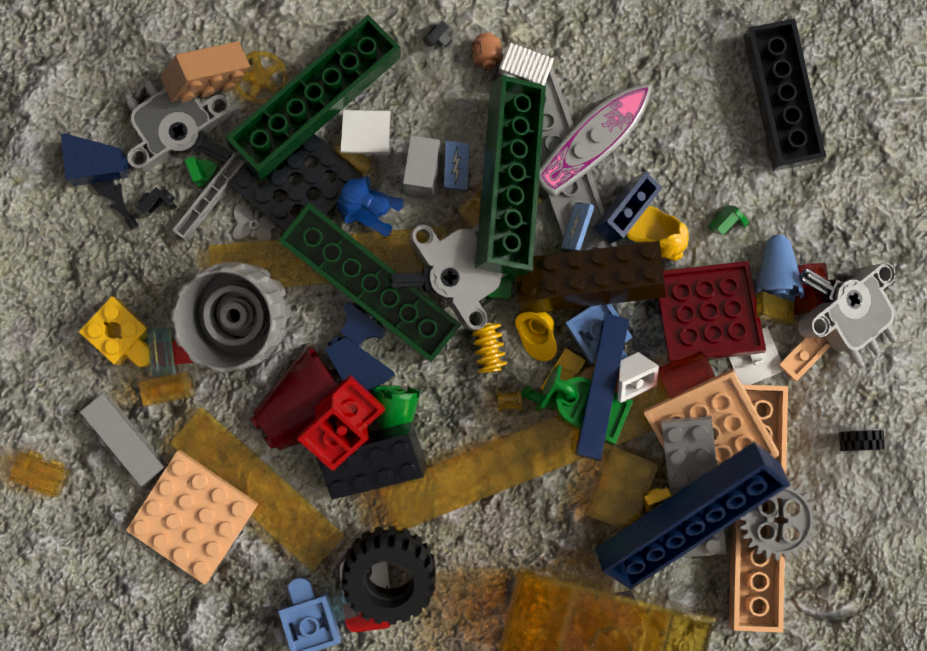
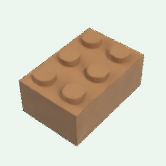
[160,41,250,102]

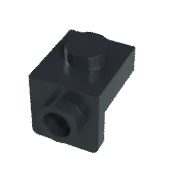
[136,187,177,217]

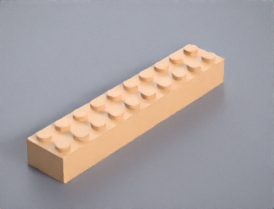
[729,385,788,632]

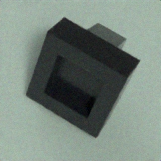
[422,20,452,48]

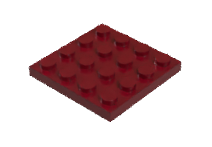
[658,261,766,364]

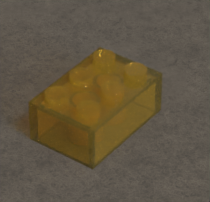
[585,447,659,529]

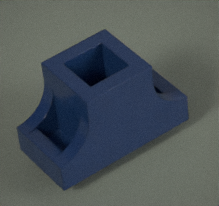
[340,302,387,347]

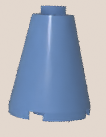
[755,235,804,303]

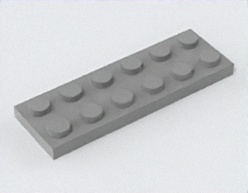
[662,416,727,557]

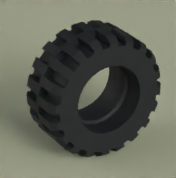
[341,526,436,625]

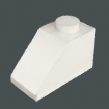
[617,352,659,403]

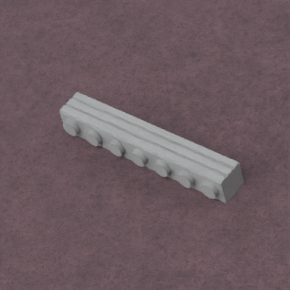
[173,153,245,241]

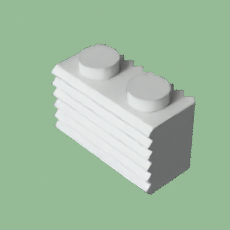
[498,42,554,85]

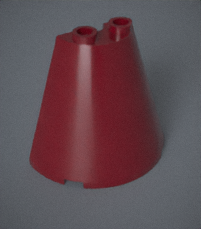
[250,343,338,451]

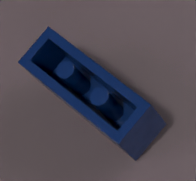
[593,172,662,244]

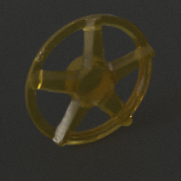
[236,51,287,103]

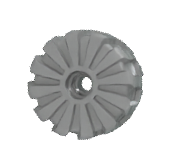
[171,262,291,372]

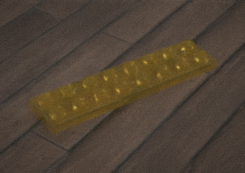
[170,407,345,572]

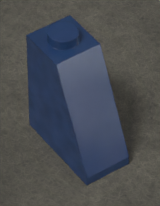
[61,134,131,186]
[325,336,396,391]

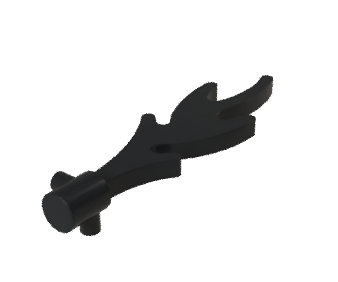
[92,180,139,230]

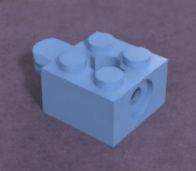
[564,304,633,370]
[278,577,342,651]

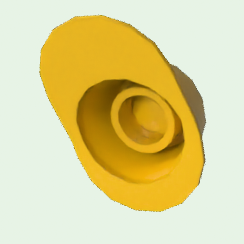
[515,312,557,361]

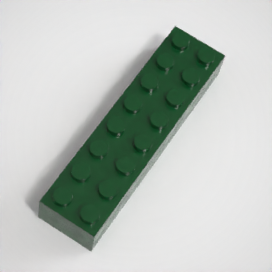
[225,15,401,180]
[475,75,546,277]
[278,203,462,363]

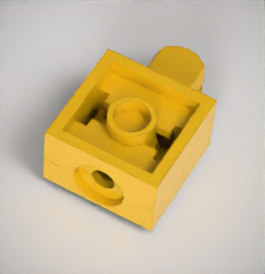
[79,296,155,368]

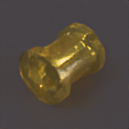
[497,390,522,412]

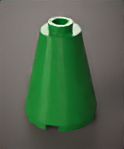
[372,385,420,430]

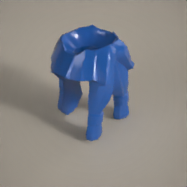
[336,176,404,237]

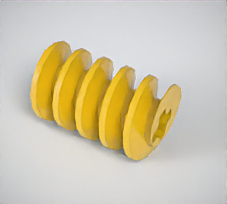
[472,323,507,374]

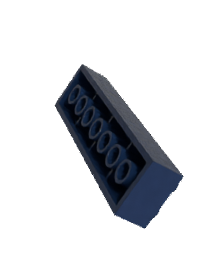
[595,441,791,590]

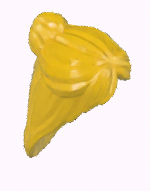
[626,206,689,261]

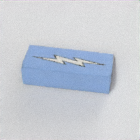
[444,141,469,191]
[561,203,594,252]

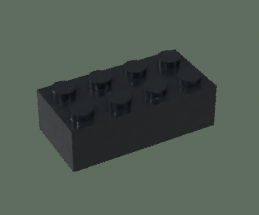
[316,422,427,500]

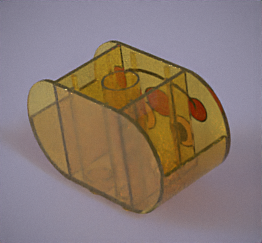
[498,564,716,651]

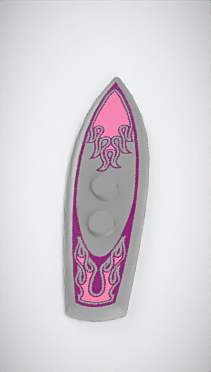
[539,83,653,197]

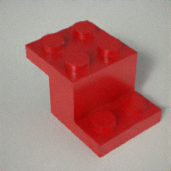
[297,375,385,471]

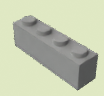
[80,393,167,486]

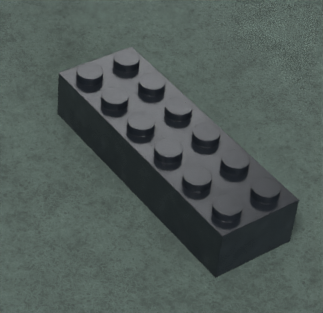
[743,18,826,171]

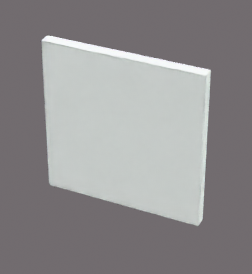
[341,110,391,154]
[728,327,784,385]

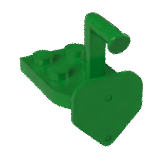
[521,364,633,446]

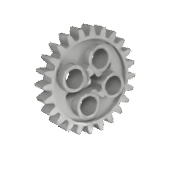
[738,481,820,561]

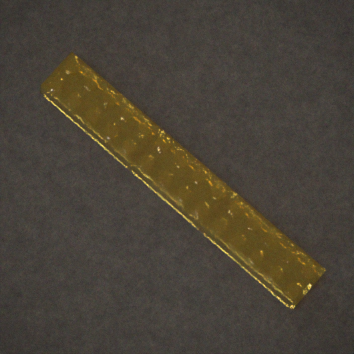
[379,362,703,531]

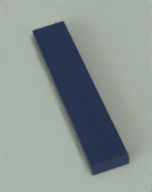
[575,313,629,461]

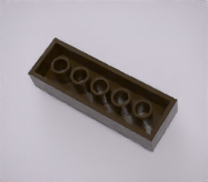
[516,241,666,313]

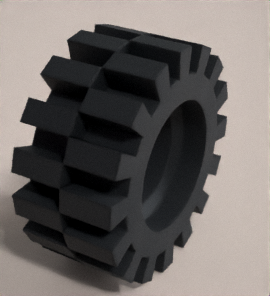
[839,430,885,451]

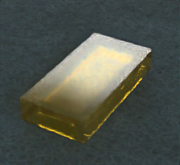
[756,292,795,326]

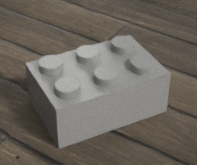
[399,135,441,200]

